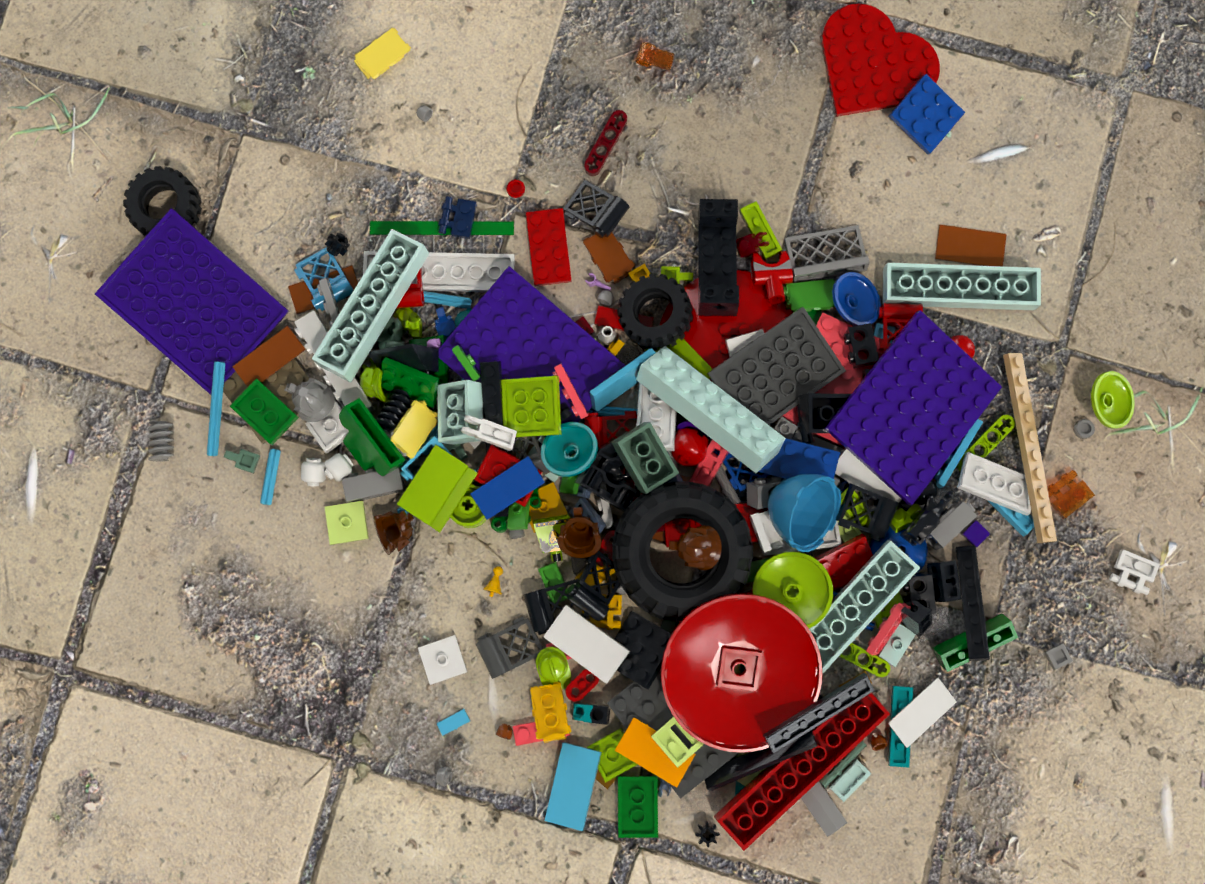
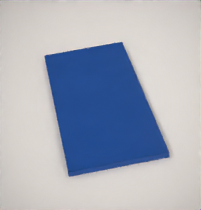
[470,456,545,520]

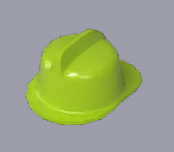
[536,647,571,690]

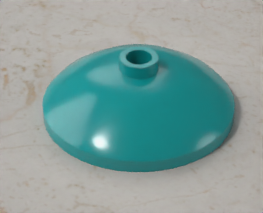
[541,422,598,477]

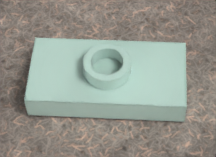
[878,624,915,667]
[829,759,871,802]

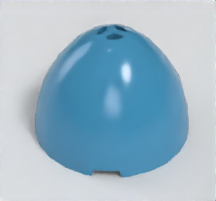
[768,474,841,552]

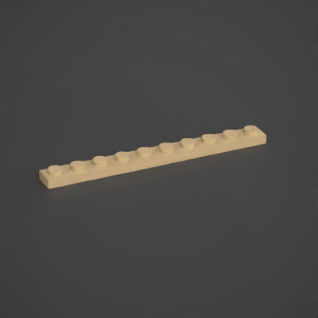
[1003,353,1057,543]

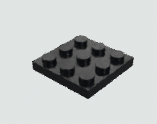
[614,611,671,690]

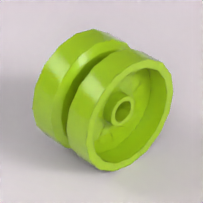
[450,484,487,528]

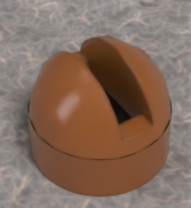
[496,724,513,740]
[870,734,888,751]

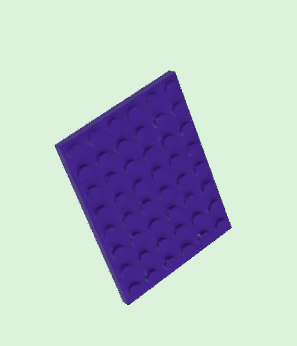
[95,208,290,395]
[439,266,626,445]
[825,310,1002,505]

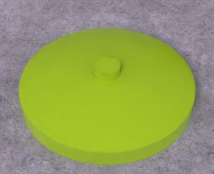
[753,552,833,629]

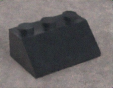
[369,343,439,375]
[800,393,851,433]

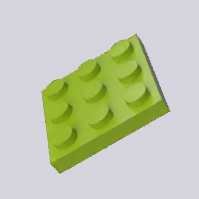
[501,376,562,437]

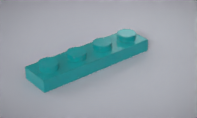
[888,686,913,768]

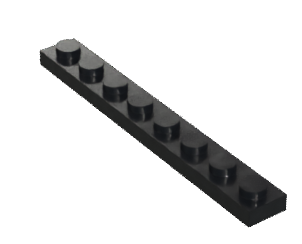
[480,361,509,517]

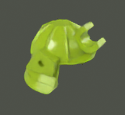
[360,359,392,403]

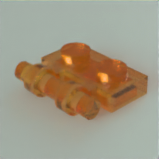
[1047,470,1095,519]

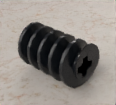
[376,389,412,432]

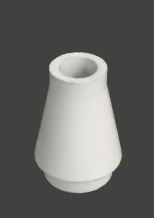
[598,326,617,345]

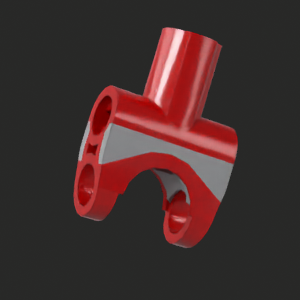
[751,251,793,305]

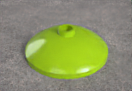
[1091,371,1135,429]

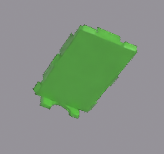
[783,279,835,312]

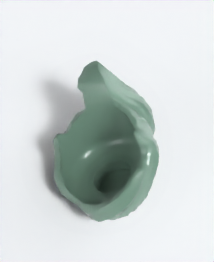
[377,316,405,349]

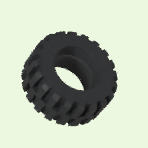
[123,166,202,236]
[617,274,693,351]

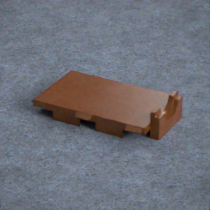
[583,232,635,284]

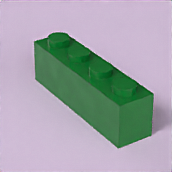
[932,614,1018,672]

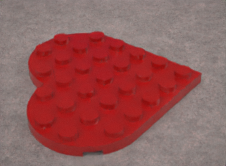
[822,4,940,117]

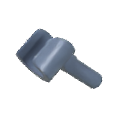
[658,779,671,797]

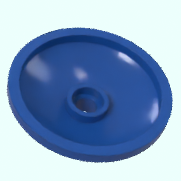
[832,272,881,326]
[869,527,928,573]

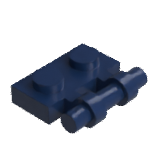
[438,196,477,239]

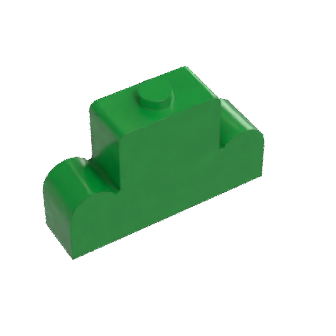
[339,398,405,476]

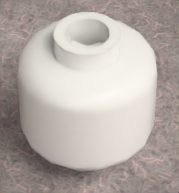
[324,453,354,482]
[301,458,326,486]

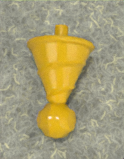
[483,566,503,597]

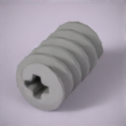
[148,421,174,462]

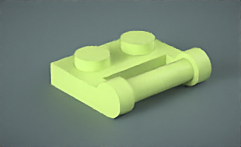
[651,716,704,768]

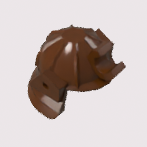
[557,507,601,558]
[373,511,414,555]
[669,525,722,570]

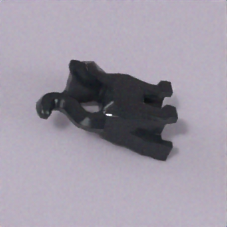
[900,492,954,546]

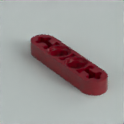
[584,110,627,176]

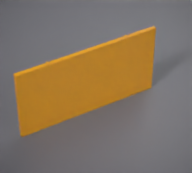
[615,717,696,788]

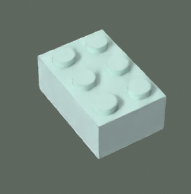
[438,380,483,445]

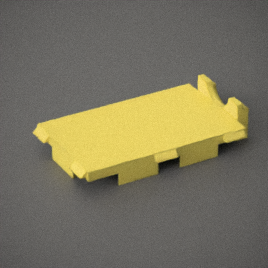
[354,28,411,79]
[390,400,438,459]

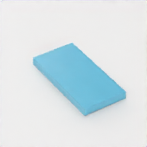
[590,348,656,412]
[545,742,602,831]

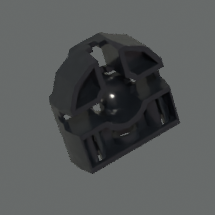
[574,443,638,512]

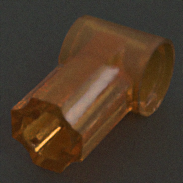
[635,42,675,71]

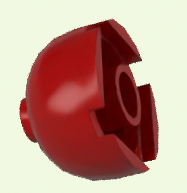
[670,428,709,466]

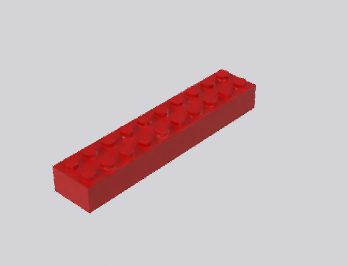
[714,693,890,851]

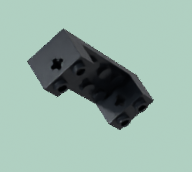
[698,199,739,316]

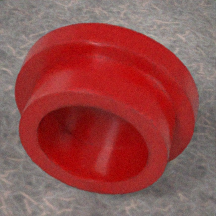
[506,179,525,198]

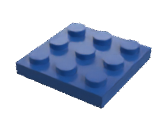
[888,74,965,155]

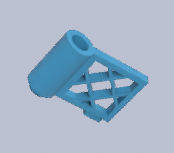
[294,248,354,311]

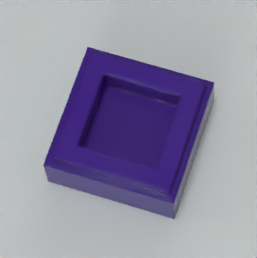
[961,520,990,548]

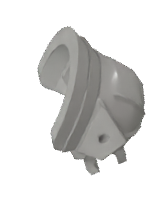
[284,378,335,422]

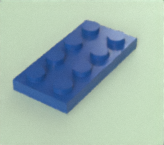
[758,438,840,479]

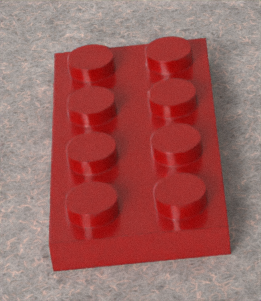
[526,208,572,287]

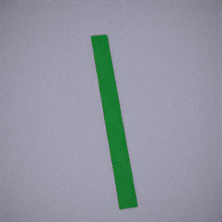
[370,221,514,235]

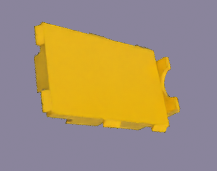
[530,682,571,743]

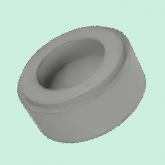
[1074,419,1095,439]

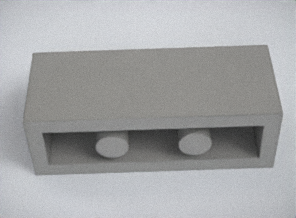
[342,467,406,503]

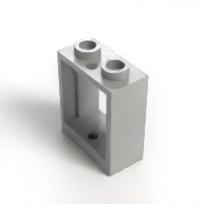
[925,501,977,550]

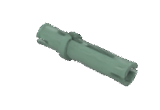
[819,740,867,788]

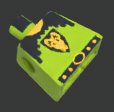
[532,514,570,562]

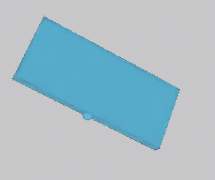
[437,709,470,736]

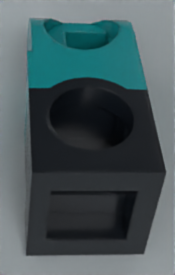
[572,703,611,725]

